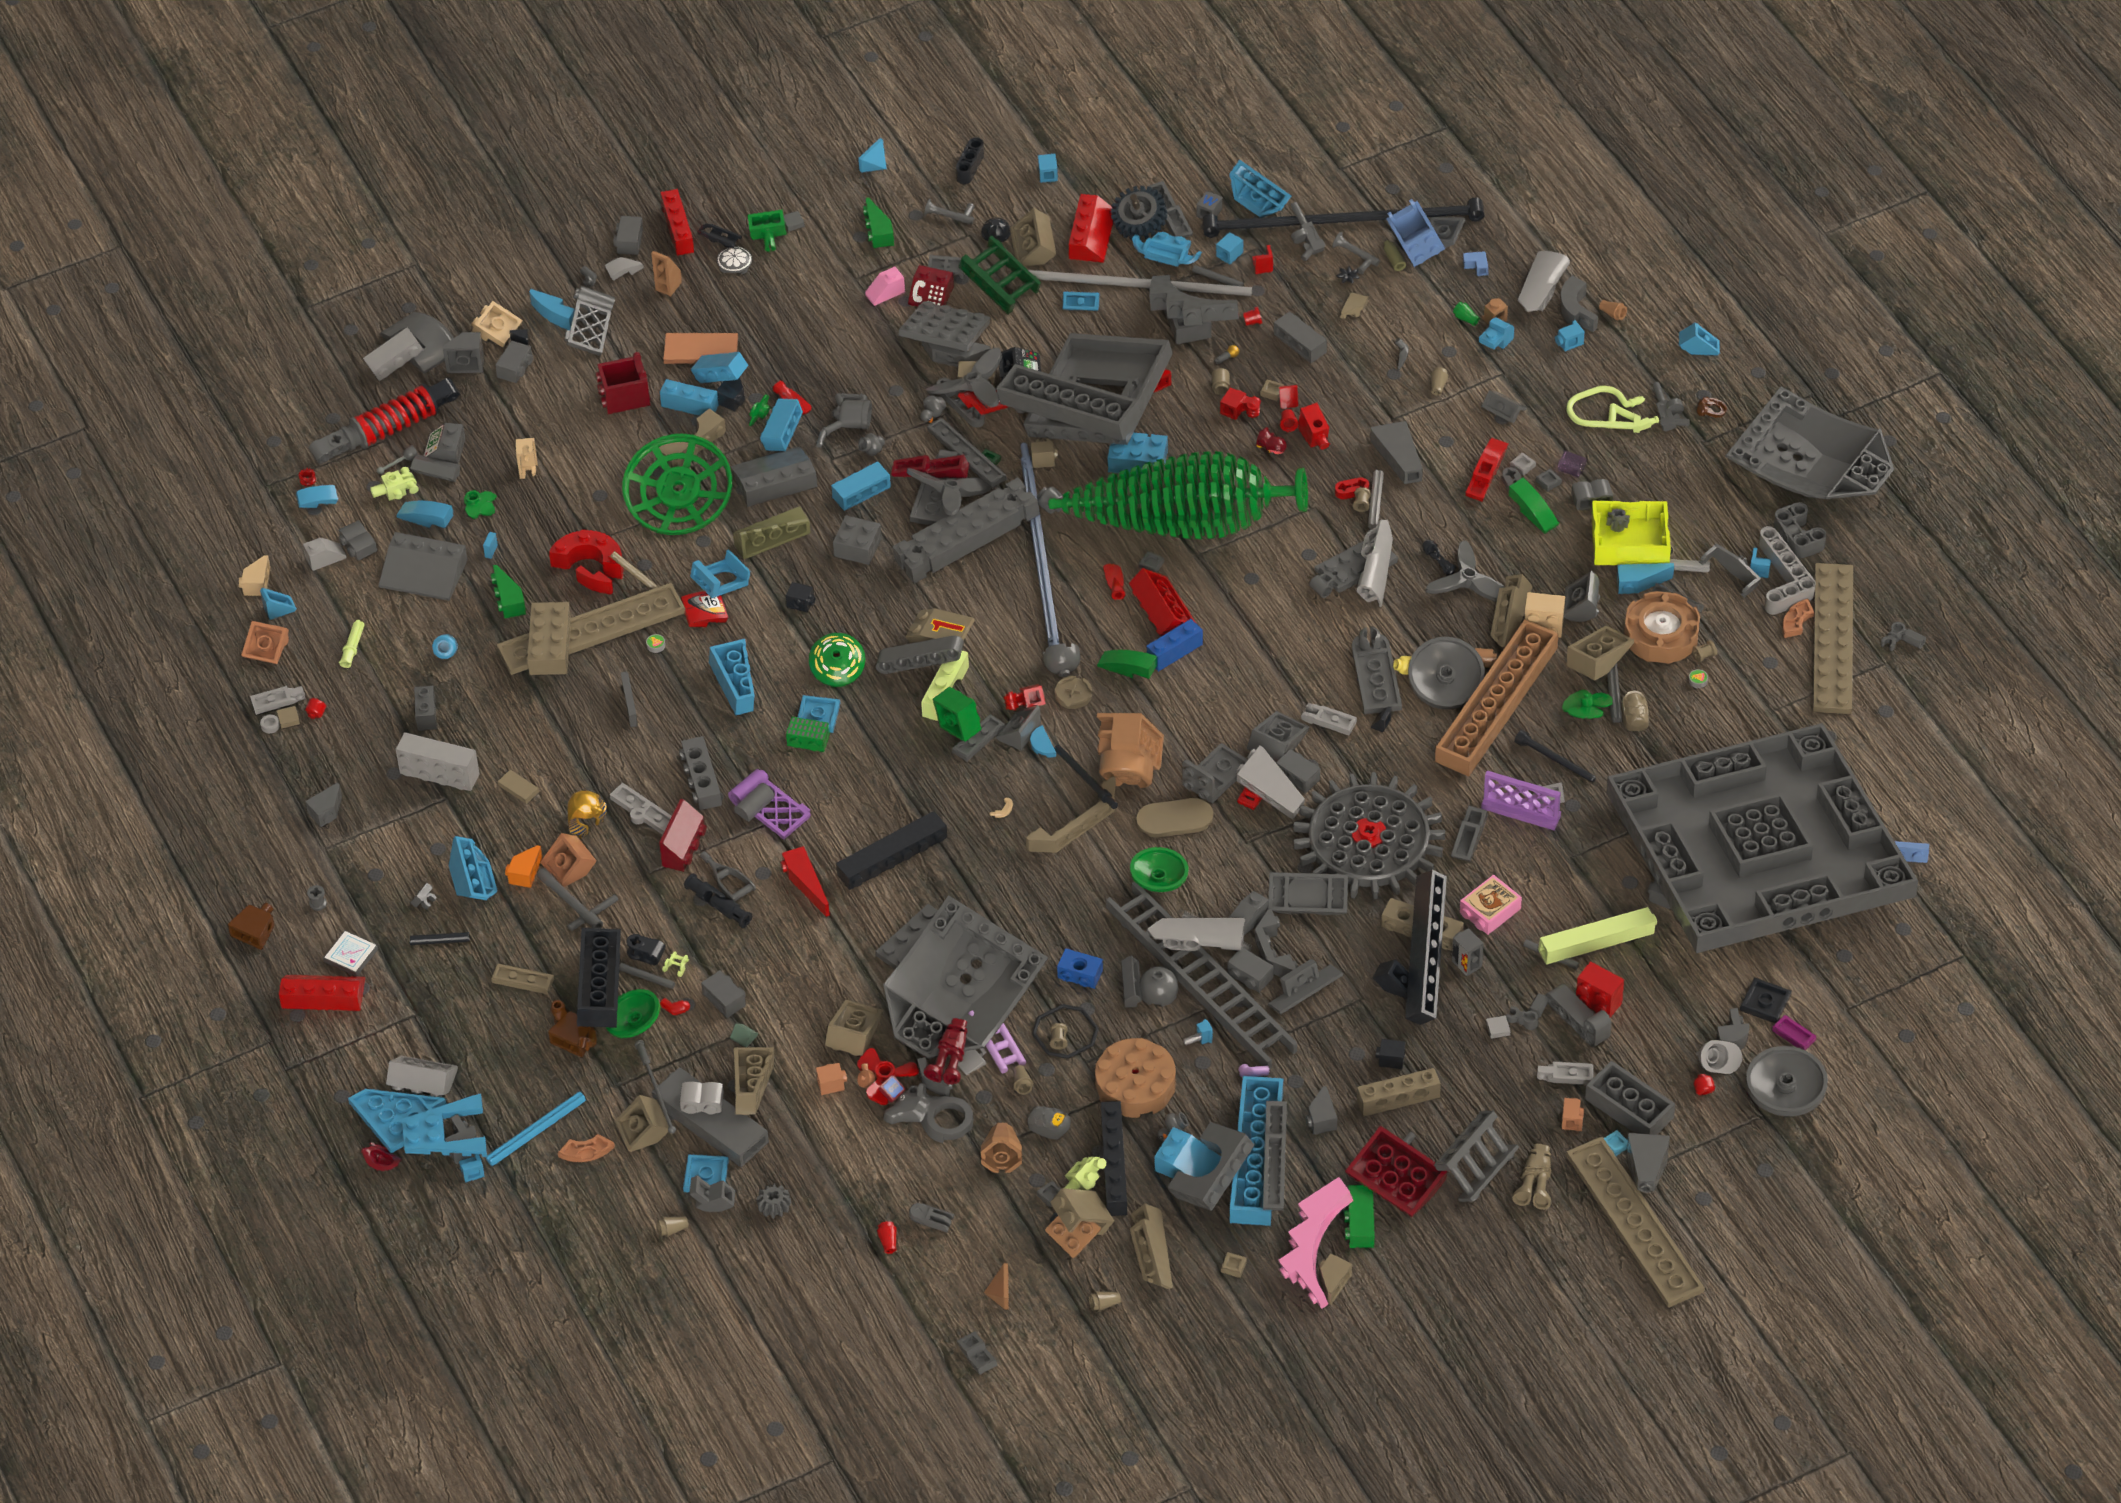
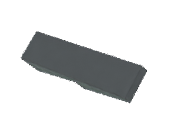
[1147,181,1193,238]

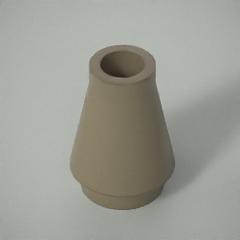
[1431,367,1449,396]
[1013,1065,1033,1095]
[656,1216,688,1237]
[1089,1291,1121,1312]

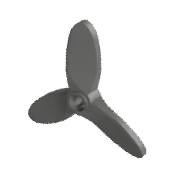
[927,347,1002,407]
[907,468,991,516]
[1425,540,1505,602]

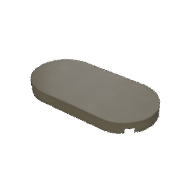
[1136,798,1213,838]

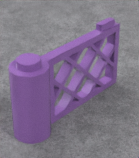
[728,769,811,840]

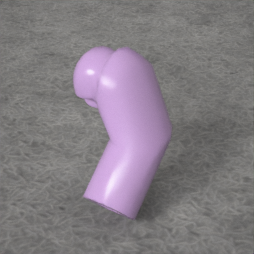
[1238,1064,1269,1078]

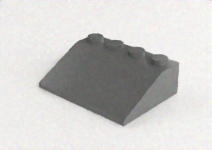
[730,446,817,507]
[379,532,468,601]

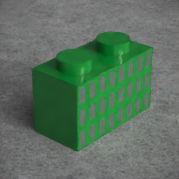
[786,717,830,752]

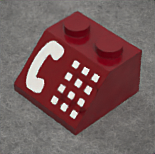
[908,265,954,307]

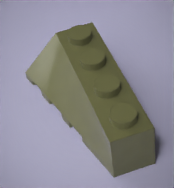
[733,506,811,560]

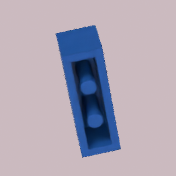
[1146,619,1203,672]

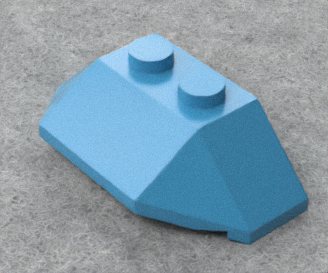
[1229,160,1291,218]
[449,836,498,900]

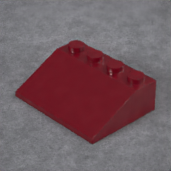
[1345,1126,1447,1217]

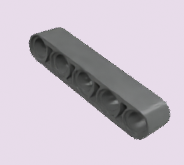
[876,636,964,674]

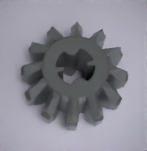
[756,1184,791,1219]

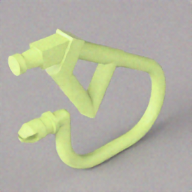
[1566,386,1659,433]

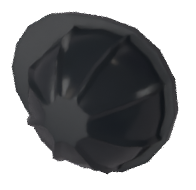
[981,217,1011,243]

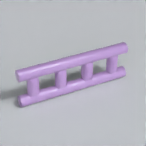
[968,1011,1026,1074]

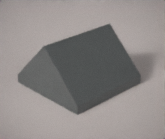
[996,705,1041,750]

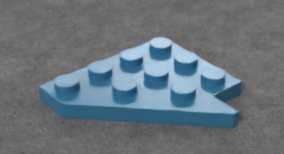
[348,1089,446,1153]

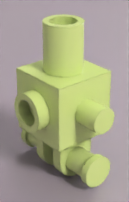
[370,467,419,501]
[1064,1157,1106,1191]

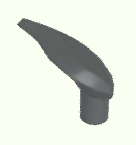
[1395,338,1409,370]

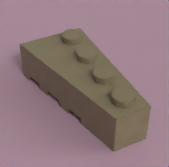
[734,1047,774,1115]

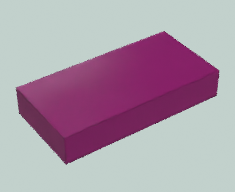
[1772,1015,1817,1050]

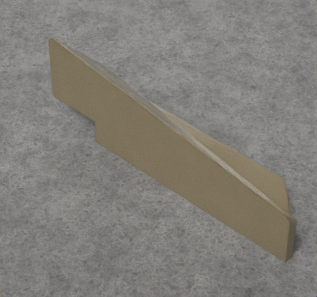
[1490,574,1532,649]
[1130,1204,1173,1289]

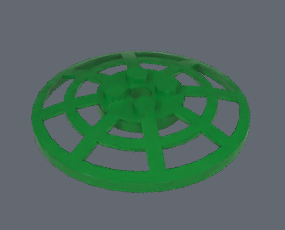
[622,434,732,535]

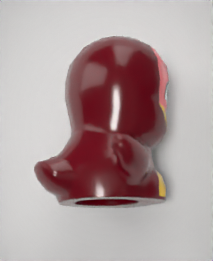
[1256,427,1287,454]

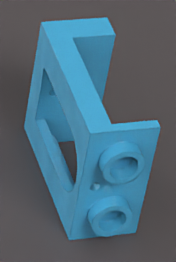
[690,549,751,598]

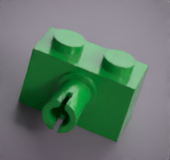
[748,209,787,252]

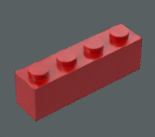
[660,189,694,256]

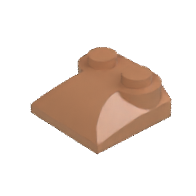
[241,621,289,664]

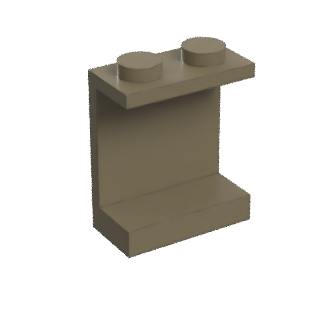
[1050,1188,1114,1235]

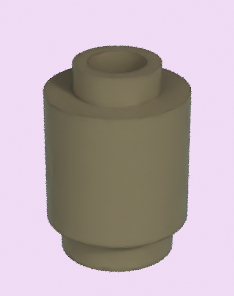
[1212,368,1230,396]

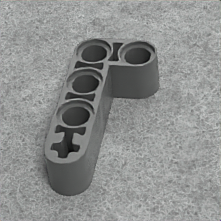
[1545,984,1611,1047]

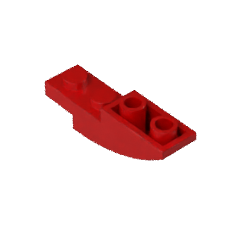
[1465,437,1509,502]

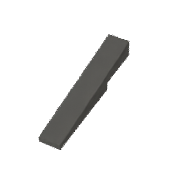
[1263,1101,1287,1211]

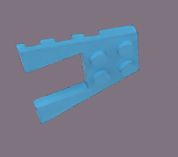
[402,1094,487,1157]

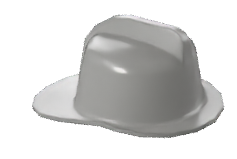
[1696,1040,1742,1074]

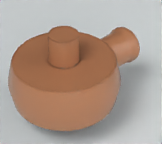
[858,1063,875,1089]

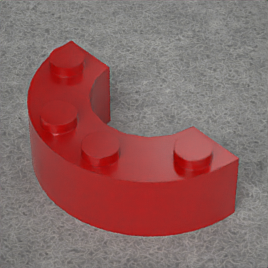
[549,530,624,579]

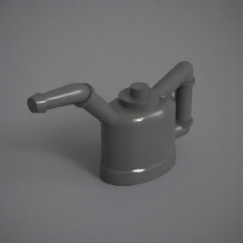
[816,393,872,448]

